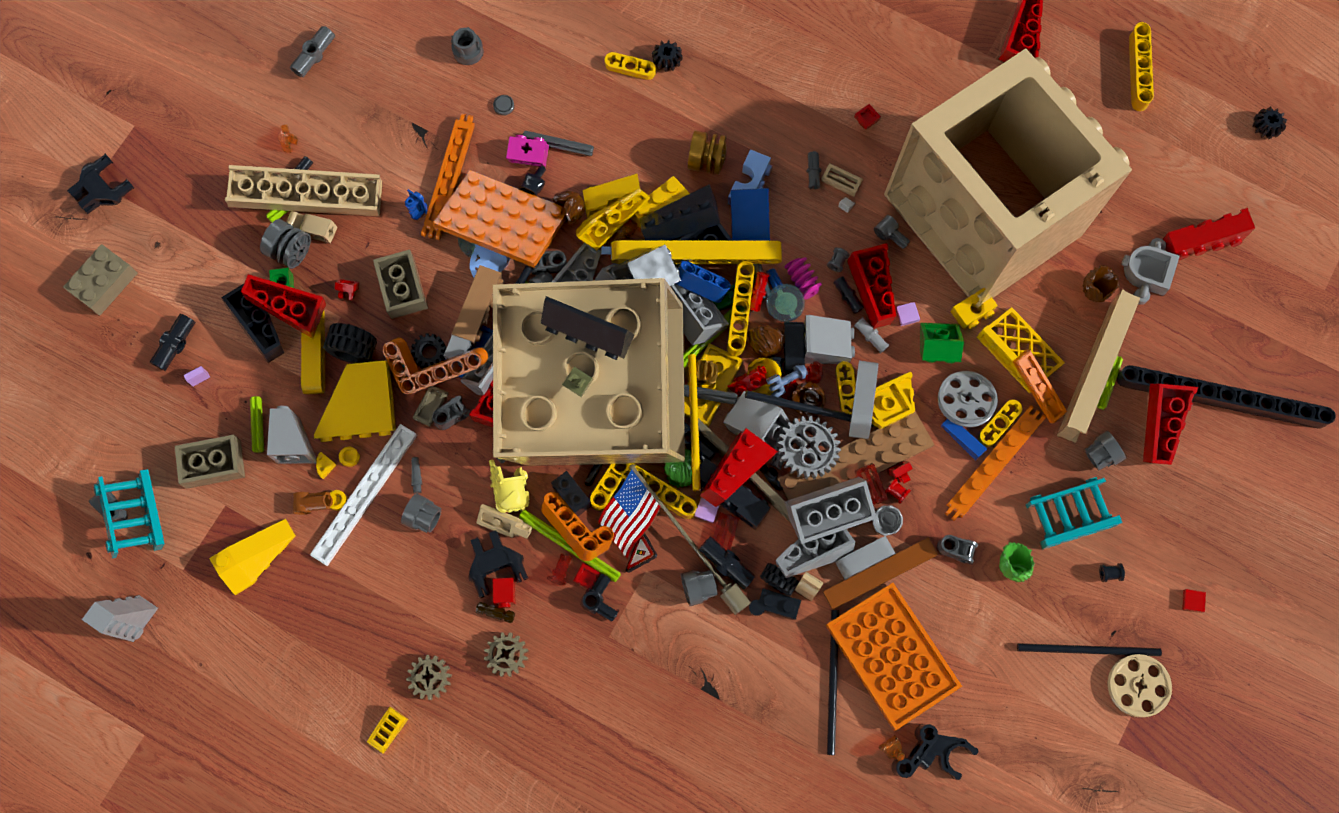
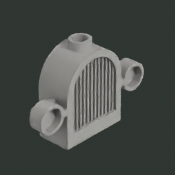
[1121,238,1180,305]

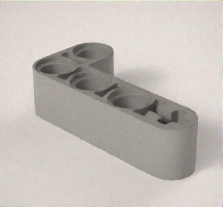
[849,361,879,439]

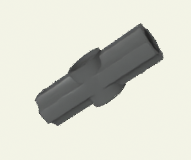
[290,26,335,78]

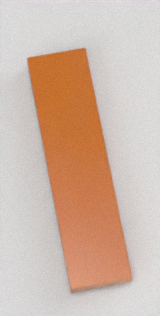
[1012,350,1067,423]

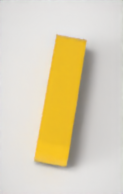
[1129,22,1154,111]
[727,261,754,356]
[301,310,325,394]

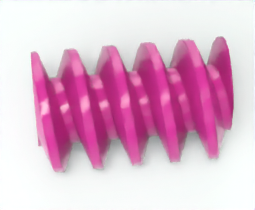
[784,257,822,300]

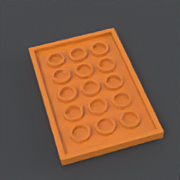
[433,170,567,268]
[825,583,963,731]

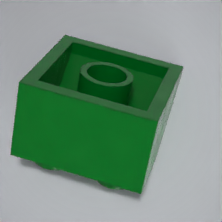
[920,323,964,363]

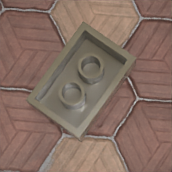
[63,244,138,316]
[373,249,428,319]
[175,435,245,489]

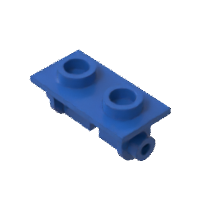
[405,189,428,220]

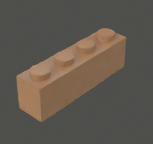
[452,265,504,347]

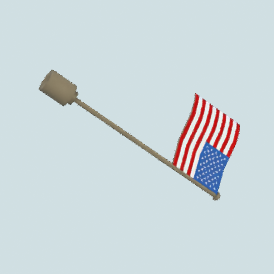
[598,464,751,615]

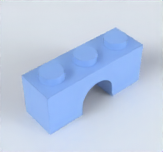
[728,149,772,205]

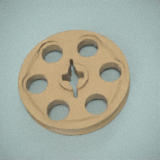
[1108,654,1172,717]

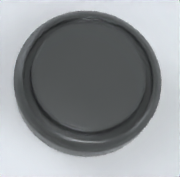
[493,95,514,116]

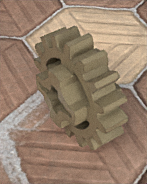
[484,632,529,677]
[406,655,452,700]

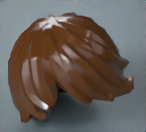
[552,191,585,224]
[1082,265,1120,302]
[747,325,785,357]
[791,381,826,417]

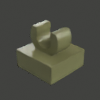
[562,367,593,398]

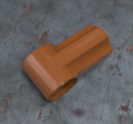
[293,491,333,515]

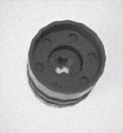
[260,219,311,269]

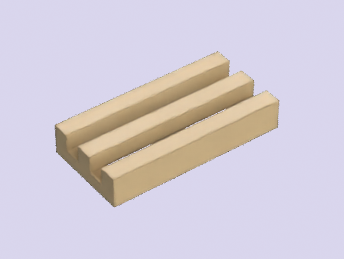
[821,163,863,197]

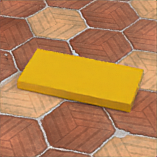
[684,343,743,428]

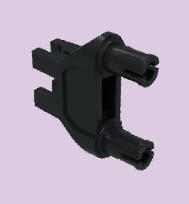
[67,153,134,214]
[468,530,529,598]

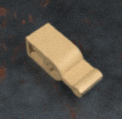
[286,211,337,244]
[795,572,823,601]

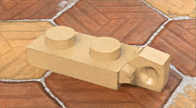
[476,504,533,538]

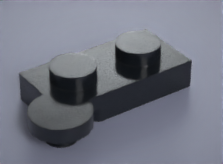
[749,589,801,620]

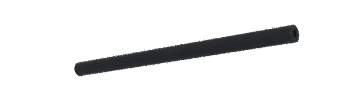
[745,390,874,427]
[827,610,839,755]
[1017,643,1162,656]

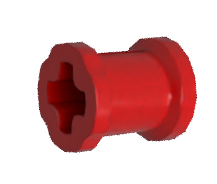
[885,478,911,504]

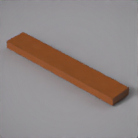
[823,538,938,610]

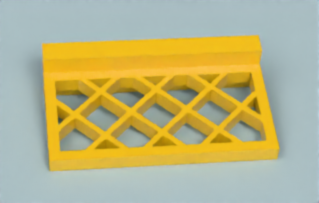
[977,307,1065,393]

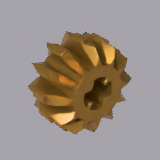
[685,359,718,385]

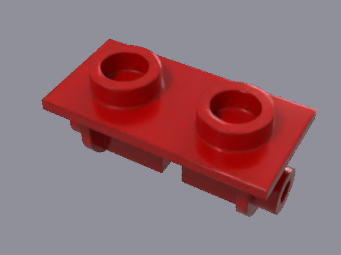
[727,366,767,397]

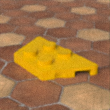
[846,372,915,429]

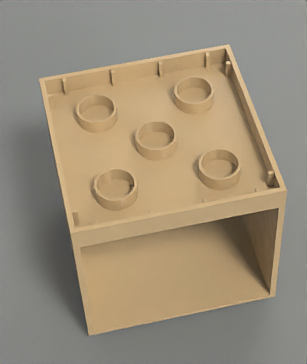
[884,49,1132,309]
[493,278,685,466]

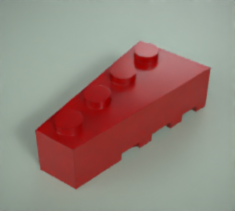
[998,0,1043,62]
[700,428,778,507]

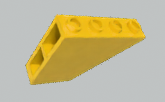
[314,360,396,442]

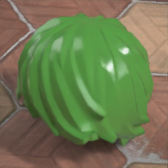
[664,449,692,488]
[999,542,1035,583]

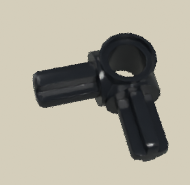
[581,574,618,622]

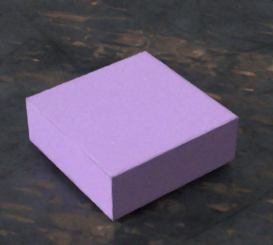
[896,302,920,326]
[184,366,210,386]
[695,498,719,523]

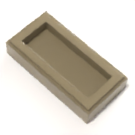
[413,385,449,427]

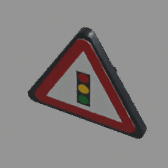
[625,533,657,573]

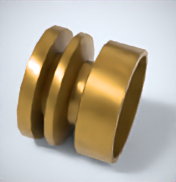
[688,130,727,175]

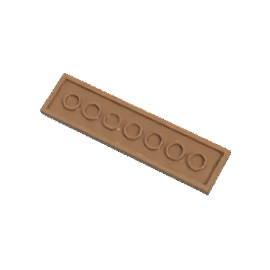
[777,411,934,501]

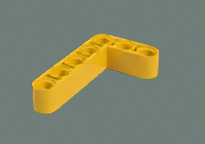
[590,463,697,519]

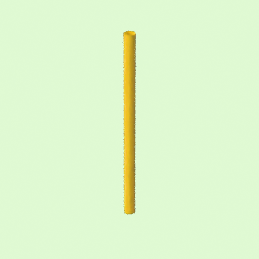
[688,354,701,491]

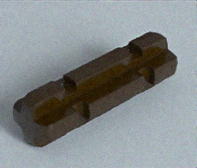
[476,602,515,623]

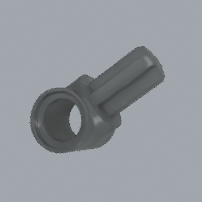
[873,215,910,249]

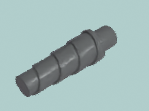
[411,457,423,494]

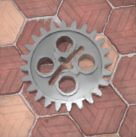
[776,416,841,479]

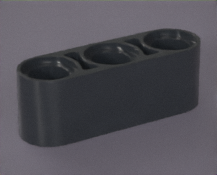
[783,322,805,376]

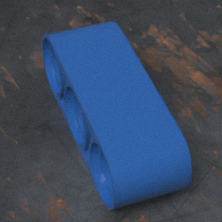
[676,261,731,303]

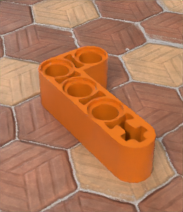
[541,492,614,561]

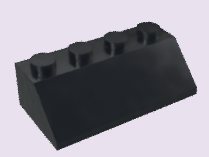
[541,296,634,360]

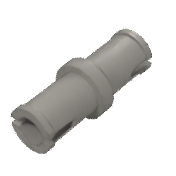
[854,318,889,353]

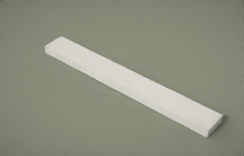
[310,424,417,566]

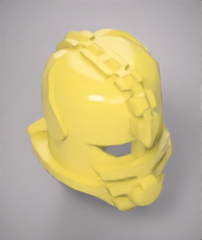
[489,460,529,513]

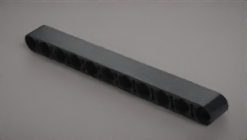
[1116,365,1336,429]

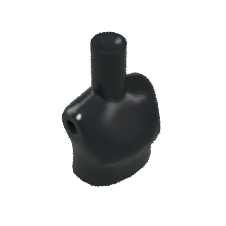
[519,166,546,196]

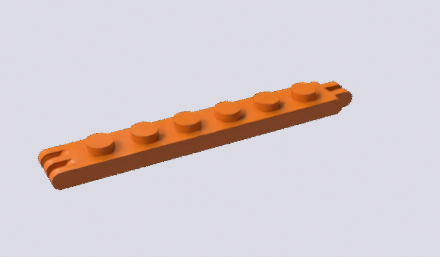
[421,113,475,240]
[945,405,1046,521]

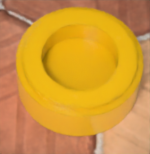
[339,447,360,467]
[330,490,348,511]

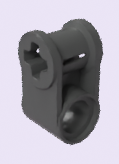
[531,250,567,275]
[432,396,471,430]
[89,492,127,522]
[937,535,978,564]

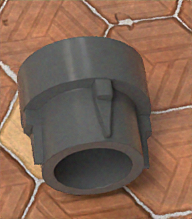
[451,27,484,65]
[1084,431,1126,471]
[401,493,442,533]
[681,570,717,607]

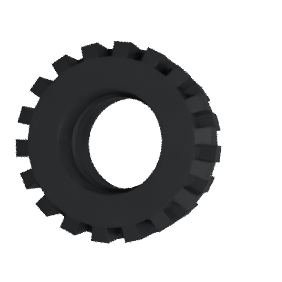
[323,323,377,364]

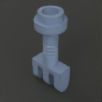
[766,365,808,397]

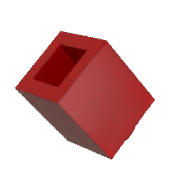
[493,578,516,609]

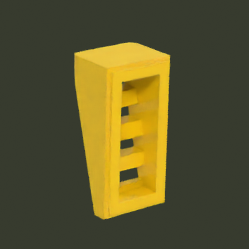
[367,707,408,754]

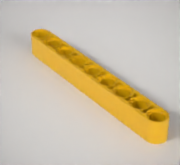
[611,240,782,264]

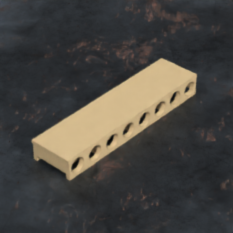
[225,165,383,217]
[1057,289,1140,443]

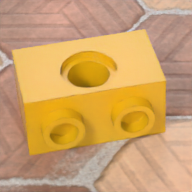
[950,288,998,330]

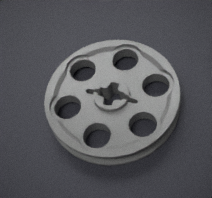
[938,371,998,427]

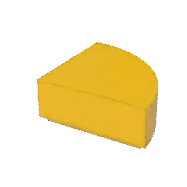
[316,452,336,479]

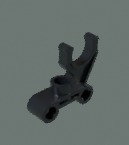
[891,724,979,780]

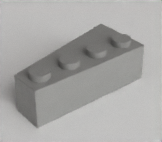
[82,595,158,642]

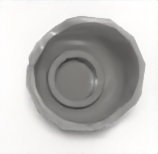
[872,505,903,536]

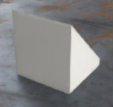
[838,197,855,213]

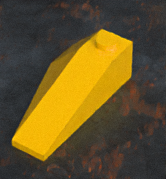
[576,189,650,250]
[209,519,296,595]

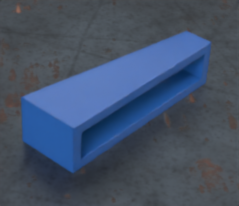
[941,419,987,461]

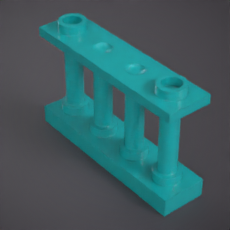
[94,469,165,558]
[1025,477,1123,550]

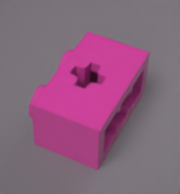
[506,135,549,167]

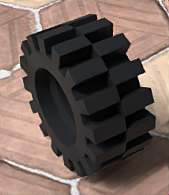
[411,333,447,369]
[760,563,799,596]

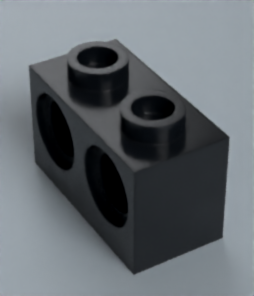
[551,471,592,517]

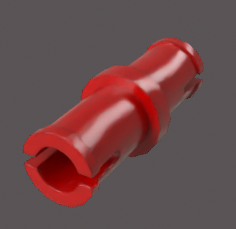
[750,272,769,312]

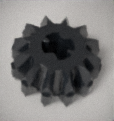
[652,40,683,72]
[1252,106,1287,140]

